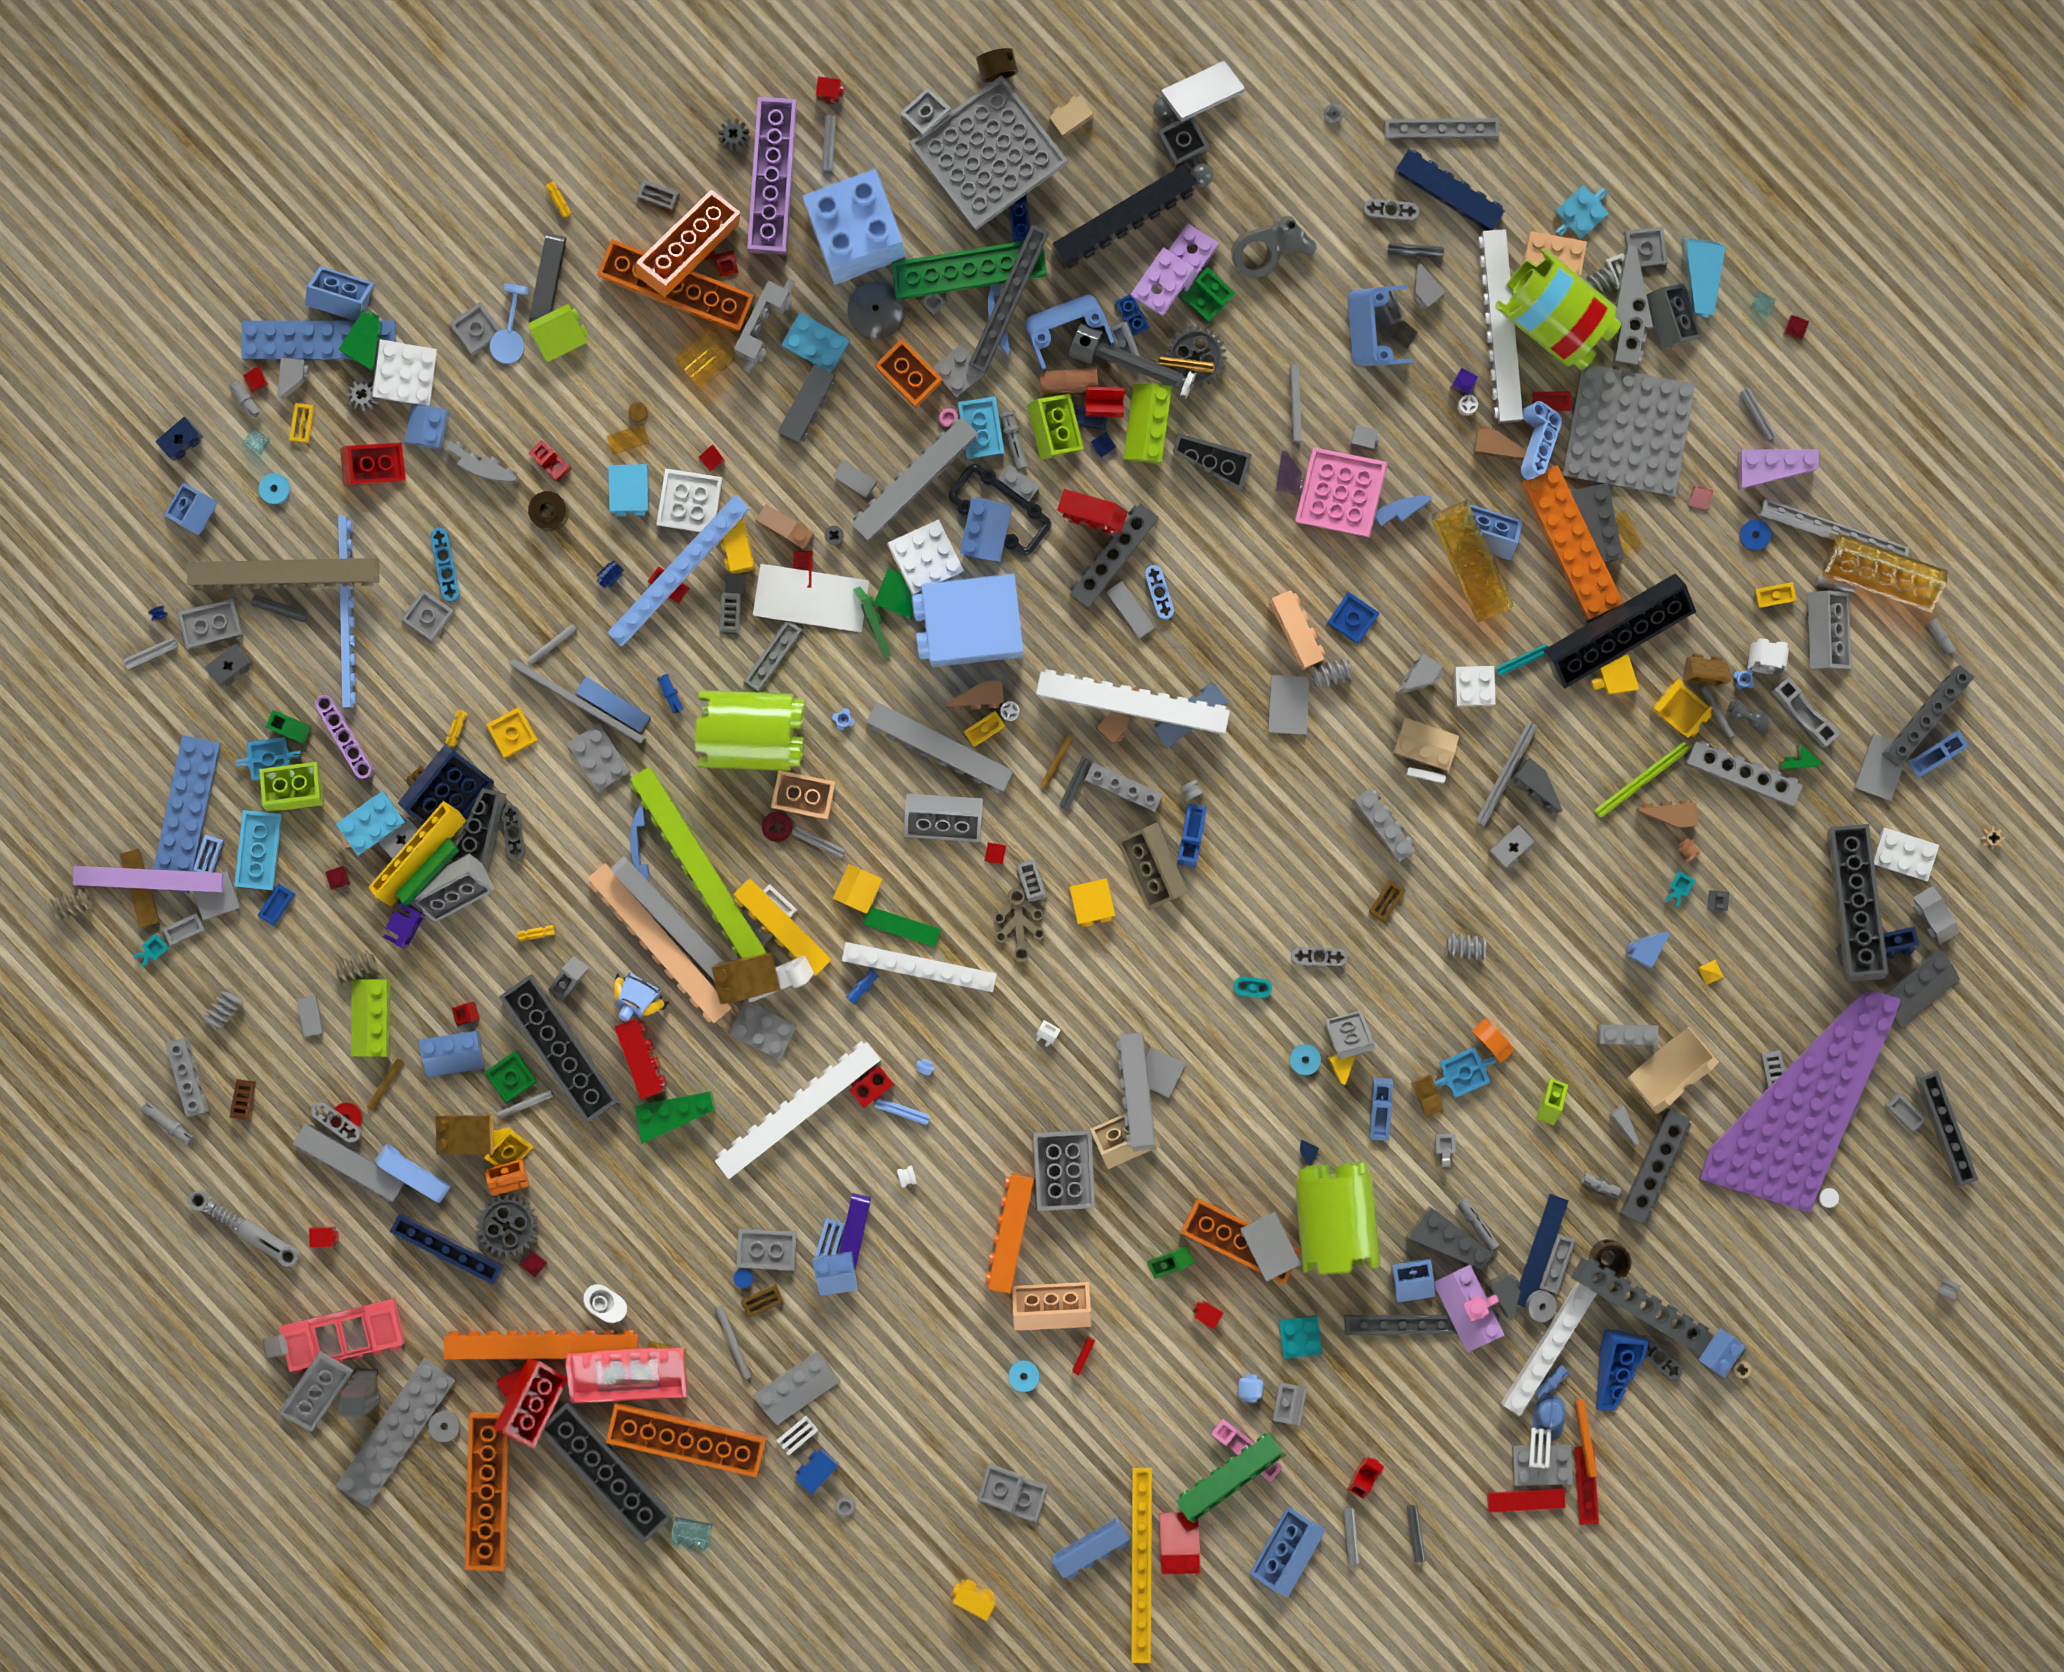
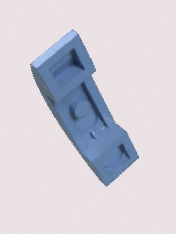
[988,284,1010,355]
[576,677,651,733]
[630,807,650,882]

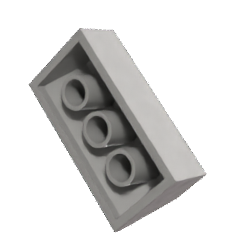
[1807,591,1851,670]
[1396,654,1444,695]
[904,793,983,842]
[411,854,494,922]
[754,1349,840,1425]

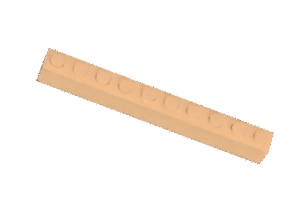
[588,863,733,1023]

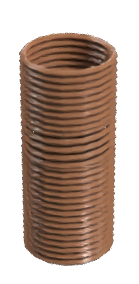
[1039,367,1098,396]

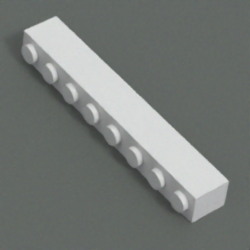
[842,942,997,992]
[1501,1280,1597,1416]

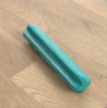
[1496,644,1548,676]

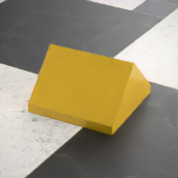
[833,863,883,914]
[1327,1054,1356,1085]

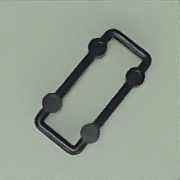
[948,464,1051,555]

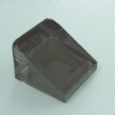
[1392,321,1418,349]

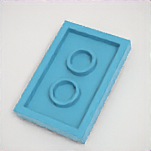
[781,312,850,373]
[958,396,1004,460]
[336,791,406,856]

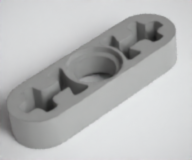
[1363,199,1419,222]
[1291,947,1347,966]
[311,1102,361,1142]

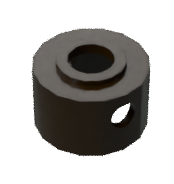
[976,48,1019,83]
[528,491,569,531]
[1589,1239,1632,1279]

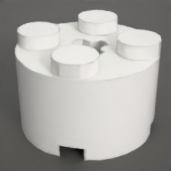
[1747,638,1789,674]

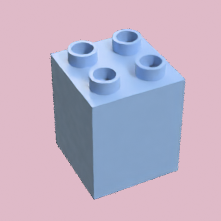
[803,169,906,285]
[912,574,1023,668]

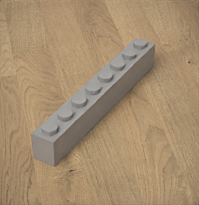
[852,417,980,542]
[866,702,1014,793]

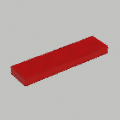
[1574,1446,1599,1525]
[1487,1488,1566,1513]

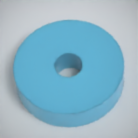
[259,473,291,505]
[1290,1044,1321,1075]
[1009,1360,1039,1392]

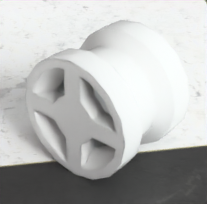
[1457,395,1478,416]
[1000,701,1019,721]
[897,1165,917,1188]

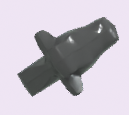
[1231,216,1317,279]

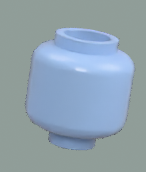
[1238,1374,1263,1403]

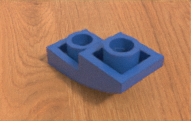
[1115,293,1150,336]

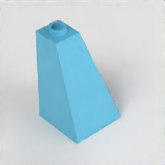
[1682,238,1726,317]

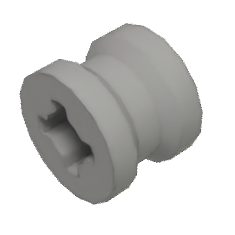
[1180,779,1203,801]
[1937,1278,1961,1300]

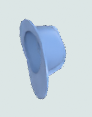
[1533,1395,1565,1441]

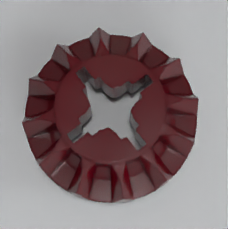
[762,811,792,842]

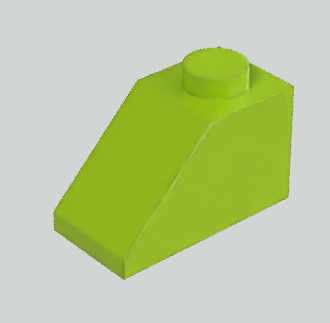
[1536,1078,1568,1126]

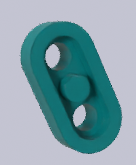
[1233,977,1272,998]

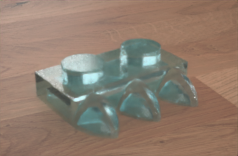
[671,1517,713,1551]

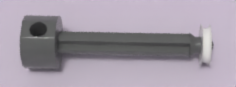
[1069,323,1196,399]

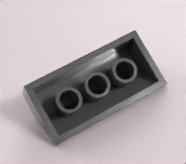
[1883,950,1960,1028]

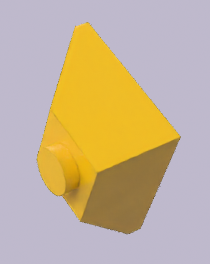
[482,1128,533,1166]

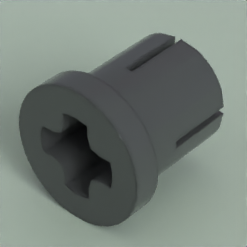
[825,526,844,545]

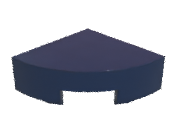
[1300,1140,1319,1165]

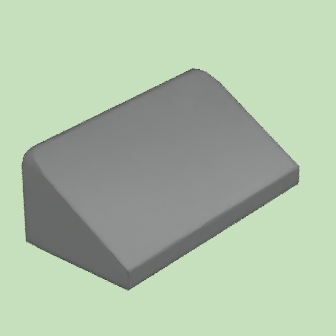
[1374,285,1405,329]

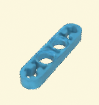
[431,528,460,602]

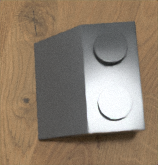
[1486,1272,1520,1320]

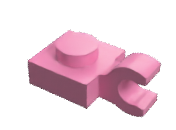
[1462,1294,1499,1322]

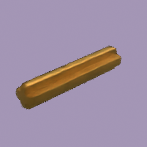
[1158,356,1215,373]

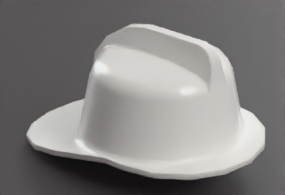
[584,1284,627,1323]

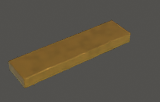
[120,849,160,928]

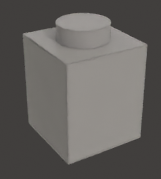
[1350,425,1380,451]

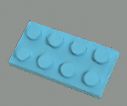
[234,810,282,890]

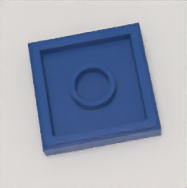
[1326,591,1379,645]

